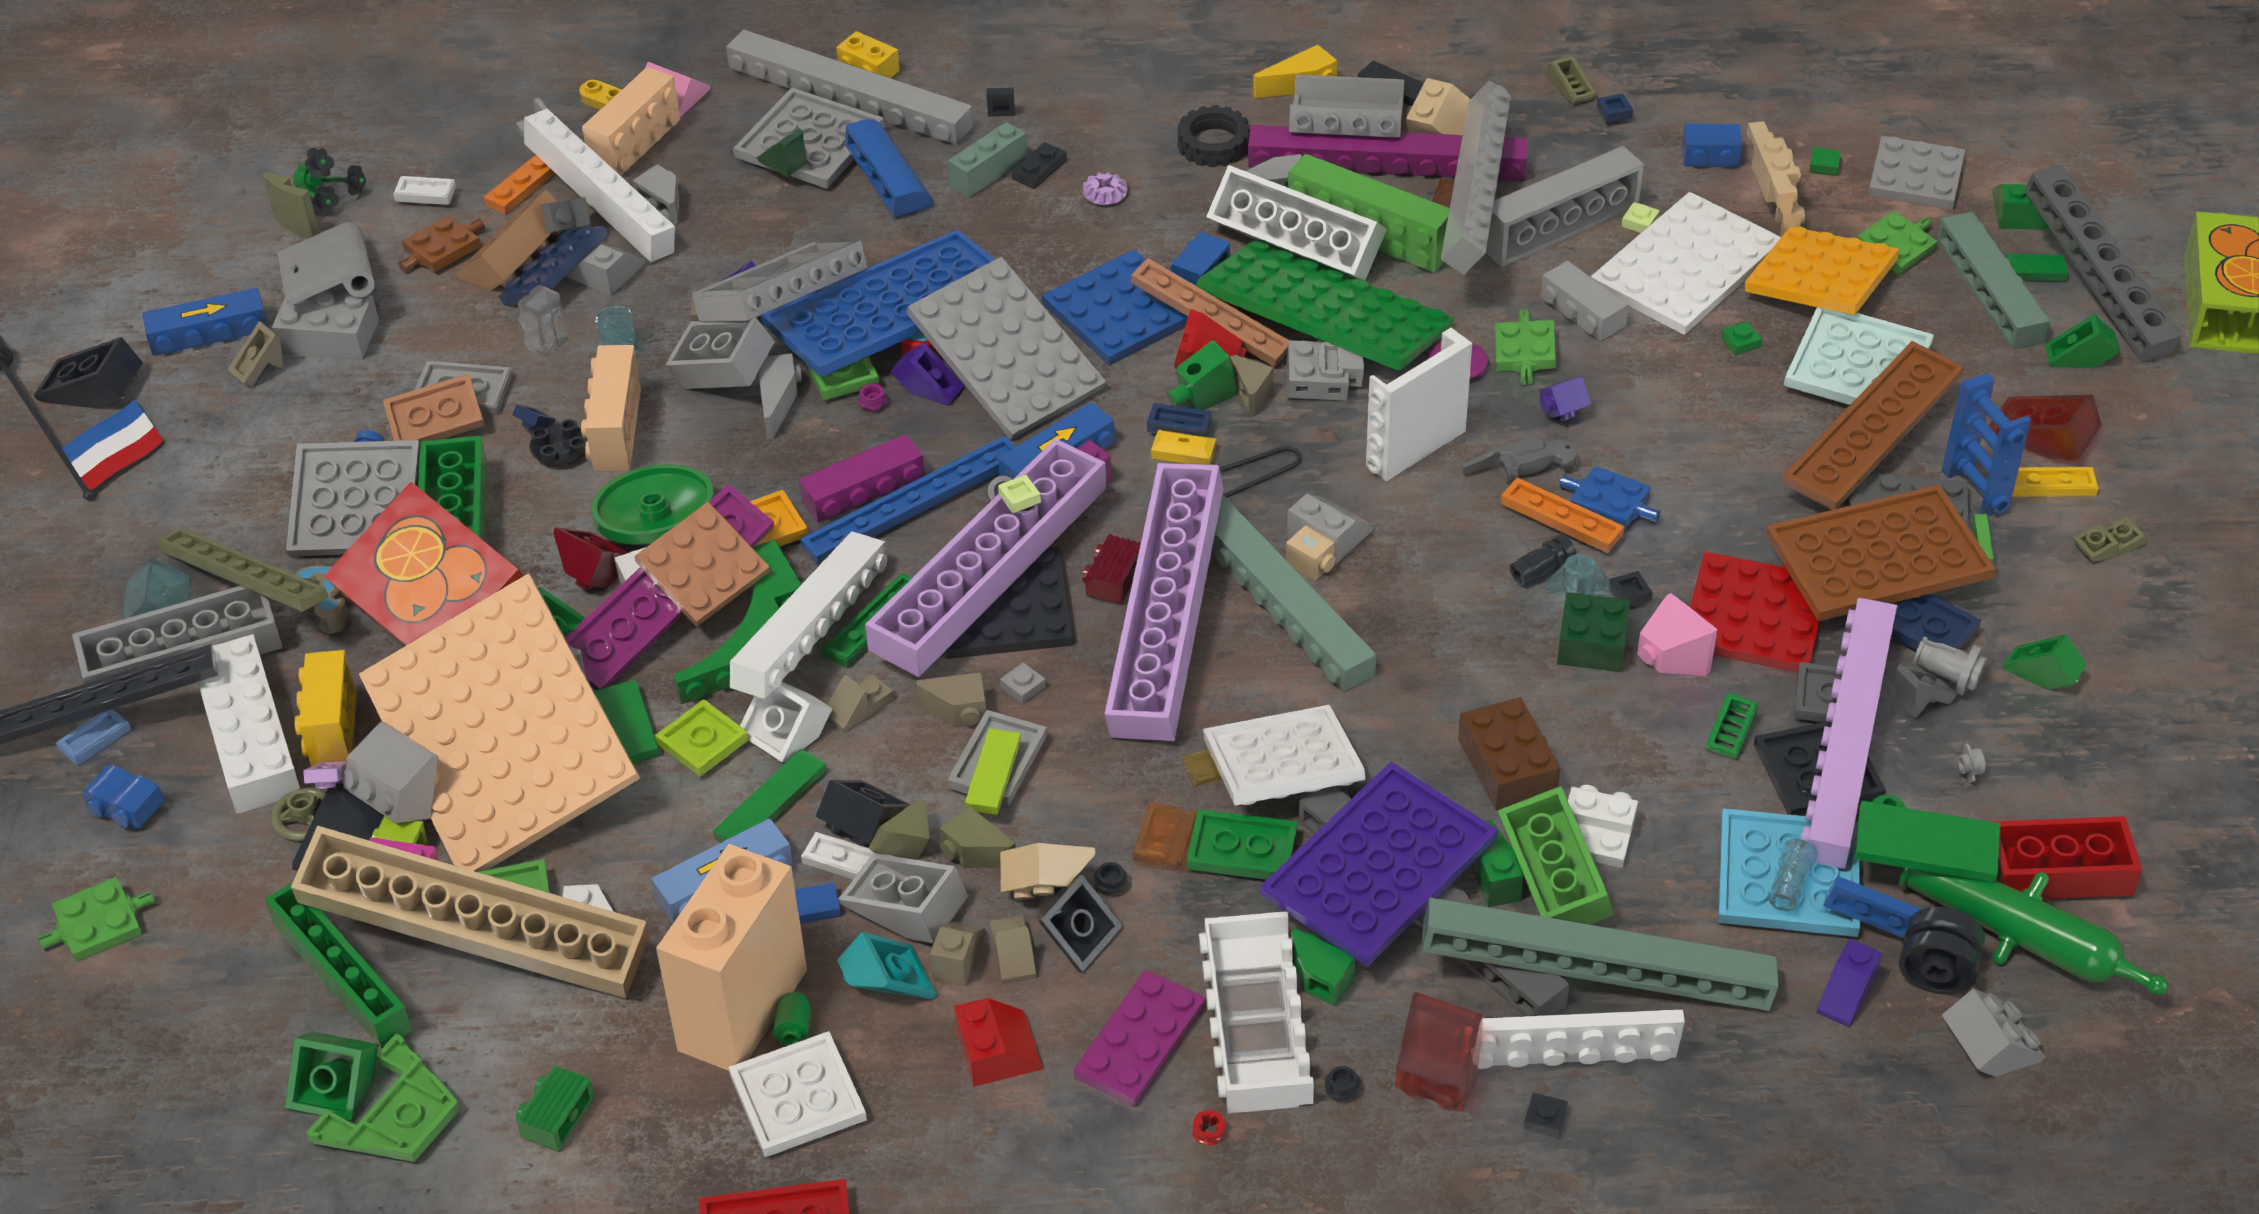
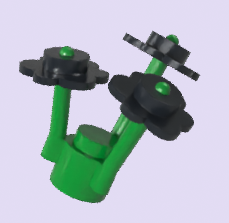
[293,148,366,216]

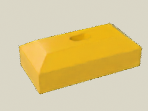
[1151,430,1217,465]

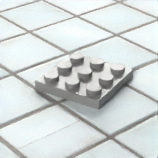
[1868,135,1965,210]

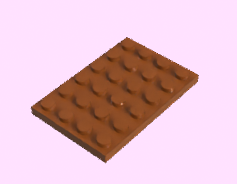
[1765,484,1996,621]

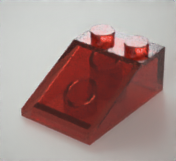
[1988,395,2102,461]
[1395,992,1483,1111]

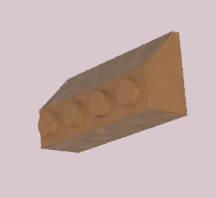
[455,189,560,291]

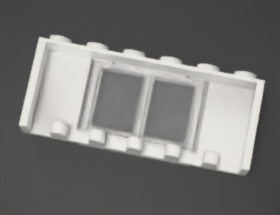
[1199,911,1314,1114]

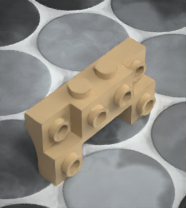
[1746,121,1805,237]

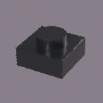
[987,87,1015,117]
[1609,571,1652,607]
[1523,1092,1568,1138]

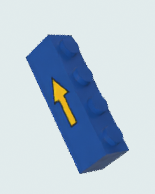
[142,288,268,356]
[998,402,1115,479]

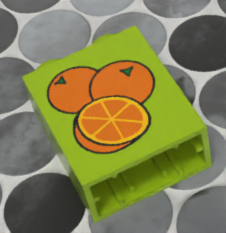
[2184,211,2259,354]

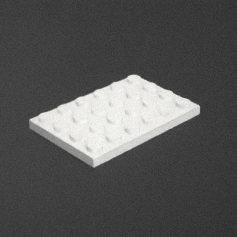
[1591,192,1781,335]

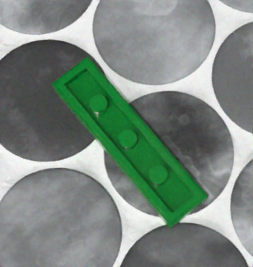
[822,573,912,669]
[713,749,827,843]

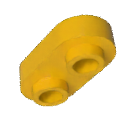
[579,80,622,110]

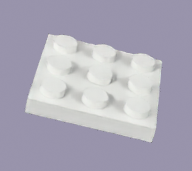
[728,1031,867,1157]

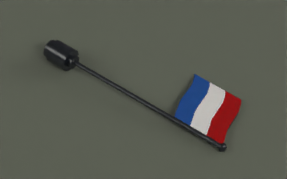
[0,335,164,500]

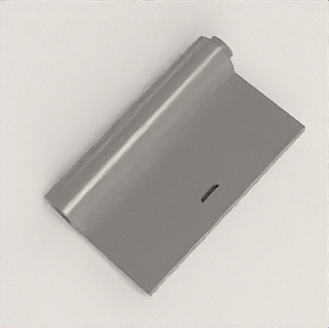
[277,222,374,307]

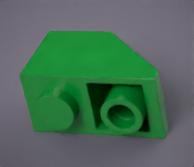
[1291,928,1355,1006]

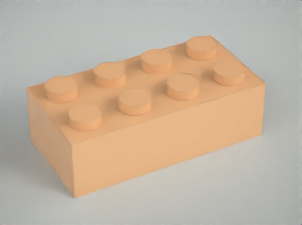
[582,67,681,176]
[581,345,641,471]

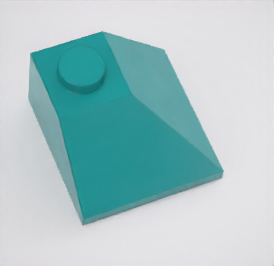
[837,932,937,1000]

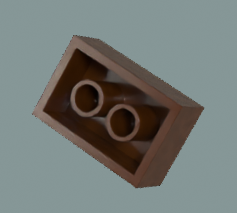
[1458,697,1560,811]

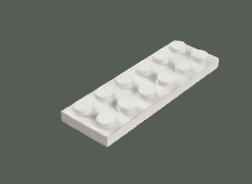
[1462,1010,1685,1069]

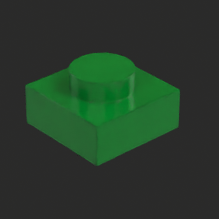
[1720,321,1762,355]

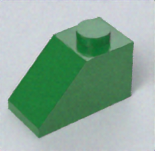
[2045,314,2120,368]
[2002,634,2087,690]

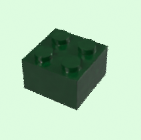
[1557,592,1630,672]

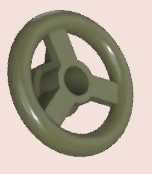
[271,788,326,841]

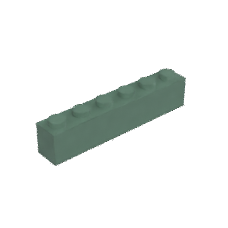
[1937,211,2050,350]

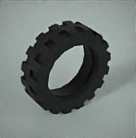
[1177,105,1250,167]

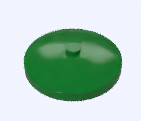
[591,464,715,545]

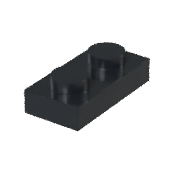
[1011,142,1067,189]

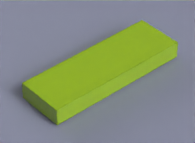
[964,728,1021,815]

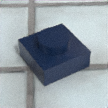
[1597,93,1633,123]
[512,404,556,430]

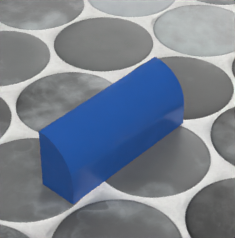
[845,119,934,217]

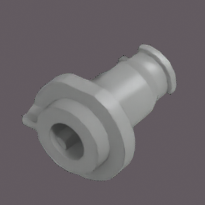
[1912,636,1987,696]

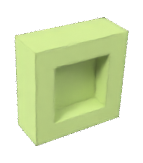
[1621,202,1660,233]
[998,475,1041,513]

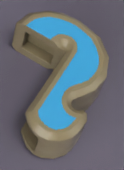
[294,565,350,634]

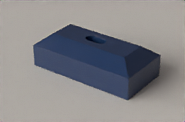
[1147,403,1212,437]

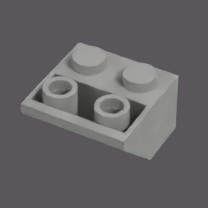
[1942,988,2046,1077]

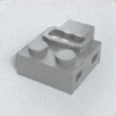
[1287,340,1364,401]

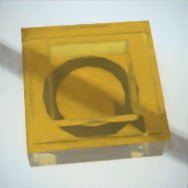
[1182,749,1222,788]

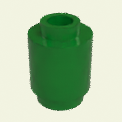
[773,992,811,1046]

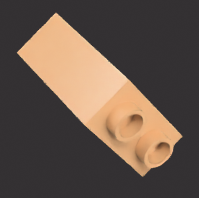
[656,844,807,1071]

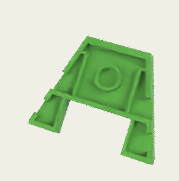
[306,1033,460,1162]

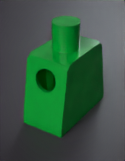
[1167,340,1238,410]

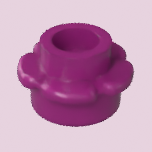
[858,384,887,411]

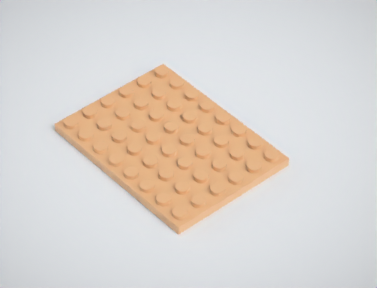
[359,573,640,872]

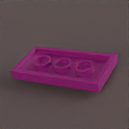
[1073,970,1206,1107]

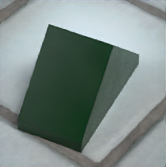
[756,128,807,177]

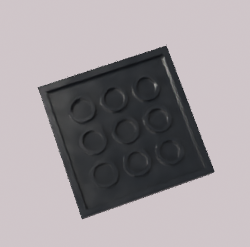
[946,546,1073,659]

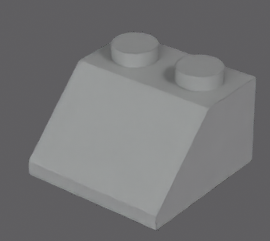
[1287,493,1374,564]

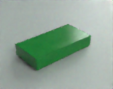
[2005,254,2068,281]

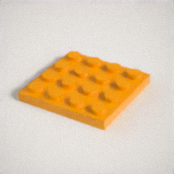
[1745,227,1899,315]

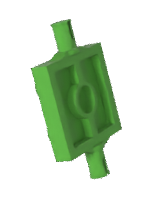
[1857,211,1938,275]
[1495,309,1556,385]
[37,877,155,962]

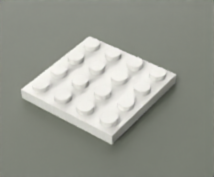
[1203,705,1365,805]

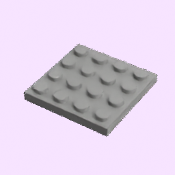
[733,87,885,189]
[286,440,420,556]

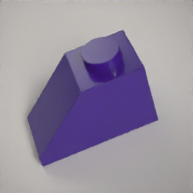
[891,343,964,405]
[1816,939,1883,1027]

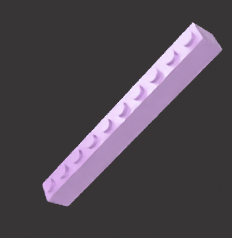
[1800,597,1897,869]

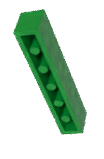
[265,882,412,1049]

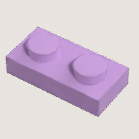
[303,761,346,788]

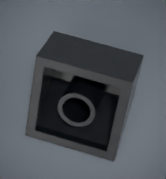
[815,780,911,847]

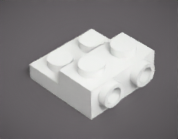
[1568,785,1638,868]

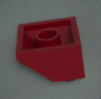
[553,527,630,590]

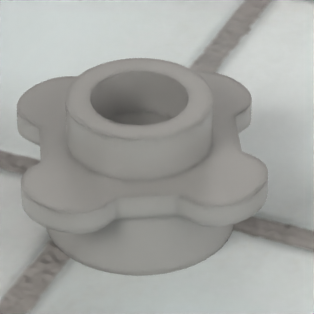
[1957,743,1986,783]

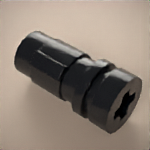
[1509,533,1577,586]

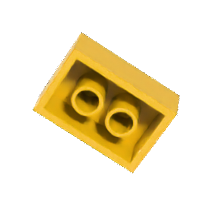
[295,650,357,766]

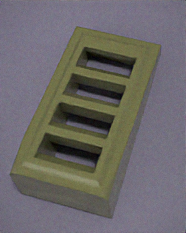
[1546,55,1598,105]

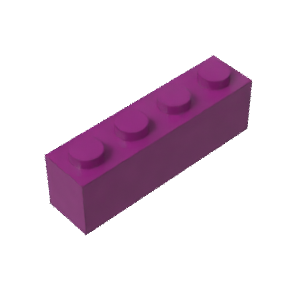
[798,434,925,523]

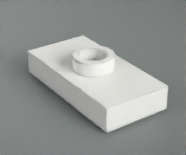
[394,176,456,205]

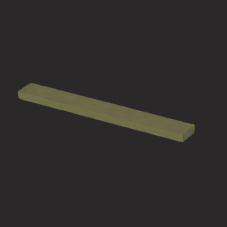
[157,528,328,612]

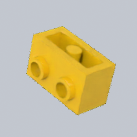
[836,31,900,78]

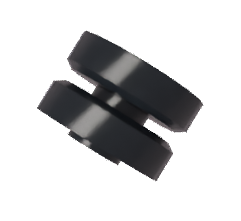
[1898,907,1985,994]

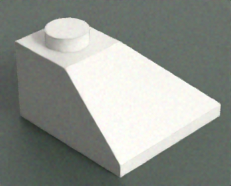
[740,682,833,763]

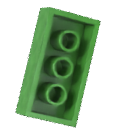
[1498,786,1614,925]

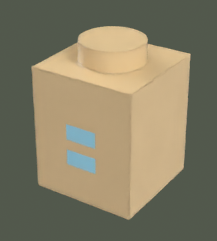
[1286,525,1336,581]

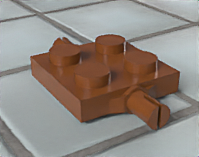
[398,216,485,272]

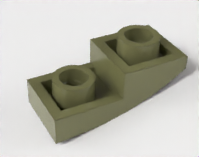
[2073,516,2146,561]

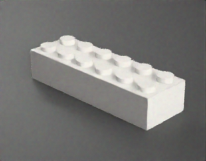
[1206,165,1387,280]
[198,634,300,814]

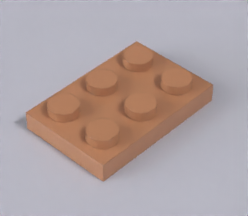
[383,374,485,443]

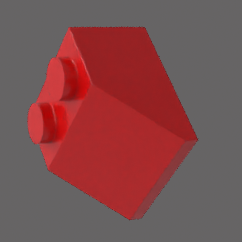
[954,998,1042,1087]

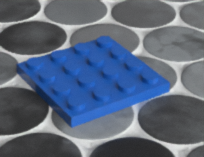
[1041,249,1188,366]

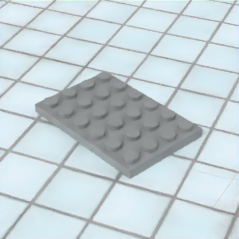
[906,256,1106,441]

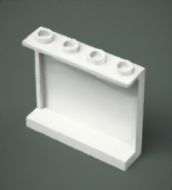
[1366,328,1472,482]

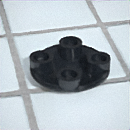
[529,419,588,464]

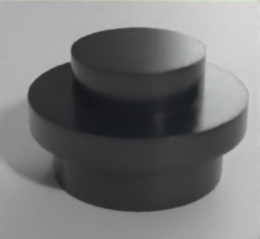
[1094,862,1128,894]
[1325,1066,1361,1101]

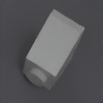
[633,164,679,225]

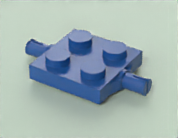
[1559,466,1661,530]

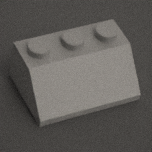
[343,722,438,823]

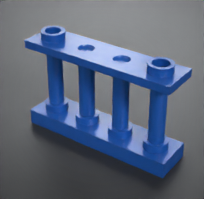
[1941,373,2031,516]

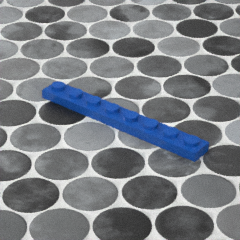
[800,436,1017,565]

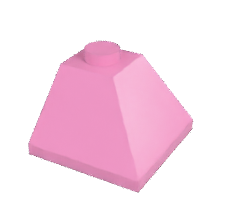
[1637,593,1717,676]

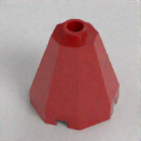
[1173,309,1247,367]

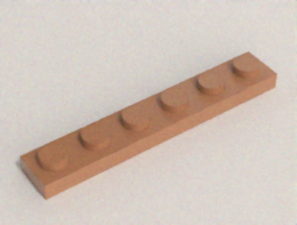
[1130,258,1288,367]

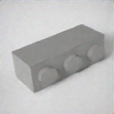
[1540,260,1628,341]

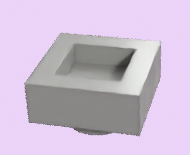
[1000,662,1046,705]

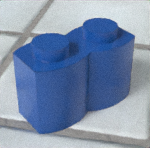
[82,765,165,829]

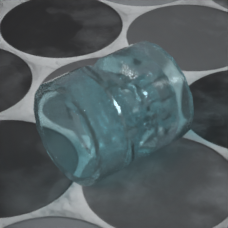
[595,305,639,354]

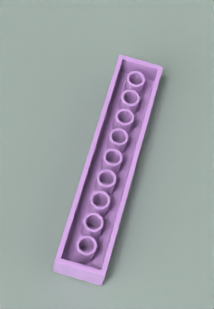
[865,439,1106,677]
[1104,463,1224,741]

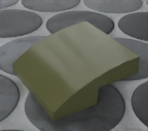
[263,171,319,238]

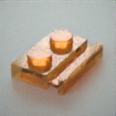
[1133,802,1197,870]

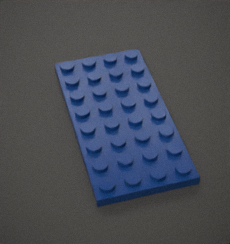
[761,229,996,377]

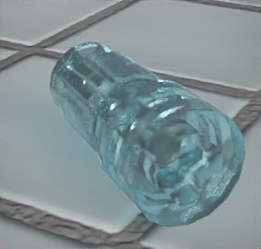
[1769,839,1818,912]

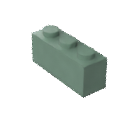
[948,121,1027,198]

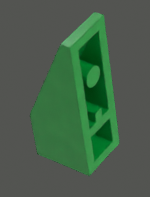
[1472,820,1523,907]

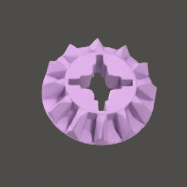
[1083,171,1127,205]

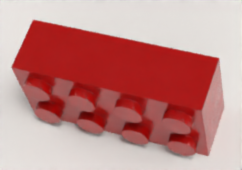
[1989,816,2142,899]

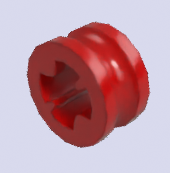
[1193,1110,1225,1146]

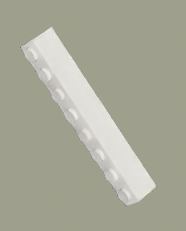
[524,109,675,262]
[730,531,887,699]

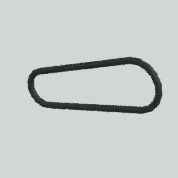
[1220,446,1302,497]

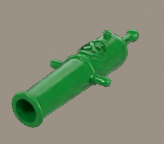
[1899,868,2169,995]

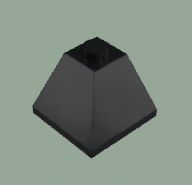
[1037,874,1123,972]

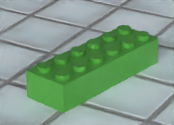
[1288,154,1450,273]

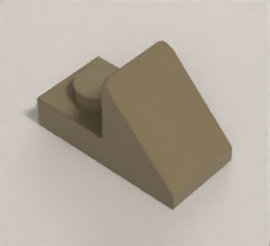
[227,321,283,387]
[827,674,894,733]
[989,916,1036,984]

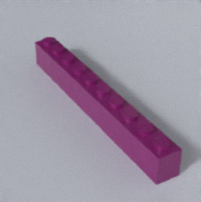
[1248,125,1527,181]

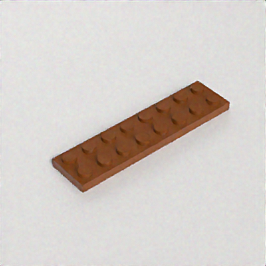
[1782,341,1964,510]

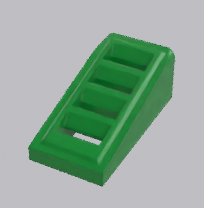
[1705,692,1759,760]

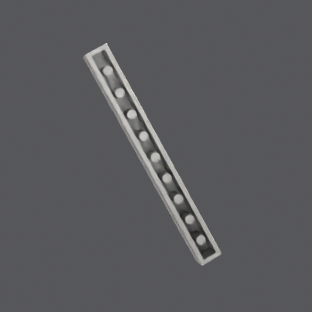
[726,29,973,145]
[1441,80,1511,275]

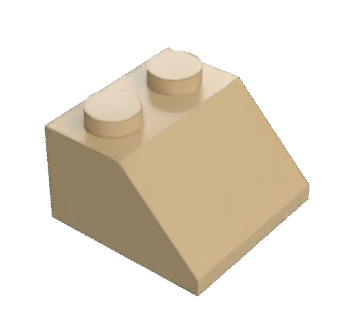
[1406,78,1470,135]
[1000,843,1095,900]

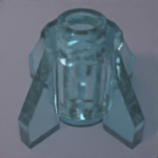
[1546,554,1610,595]

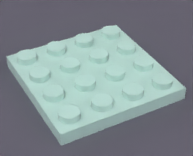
[1783,307,1934,405]

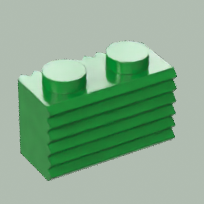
[516,1065,594,1151]

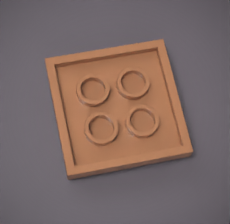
[635,502,770,627]

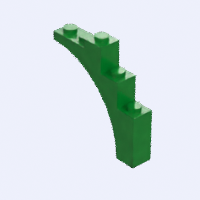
[673,539,801,705]

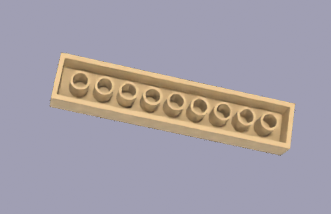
[291,826,650,999]

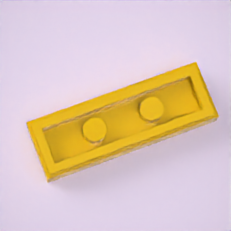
[2012,467,2099,497]

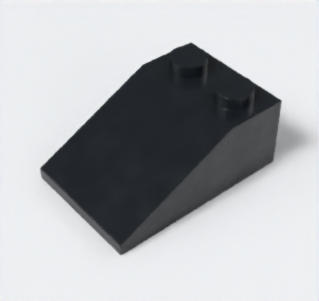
[33,337,143,407]

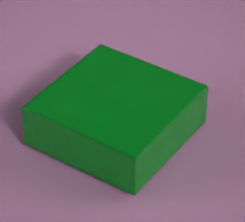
[1809,147,1841,175]

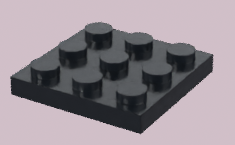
[1753,722,1886,816]

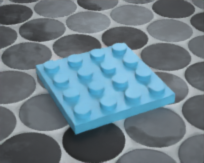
[1718,808,1860,937]

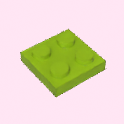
[655,699,749,777]

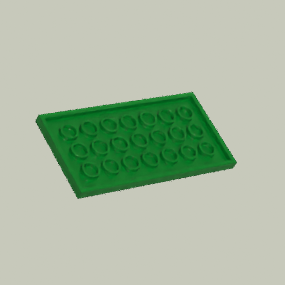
[1197,240,1455,371]

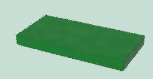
[1854,801,2000,883]

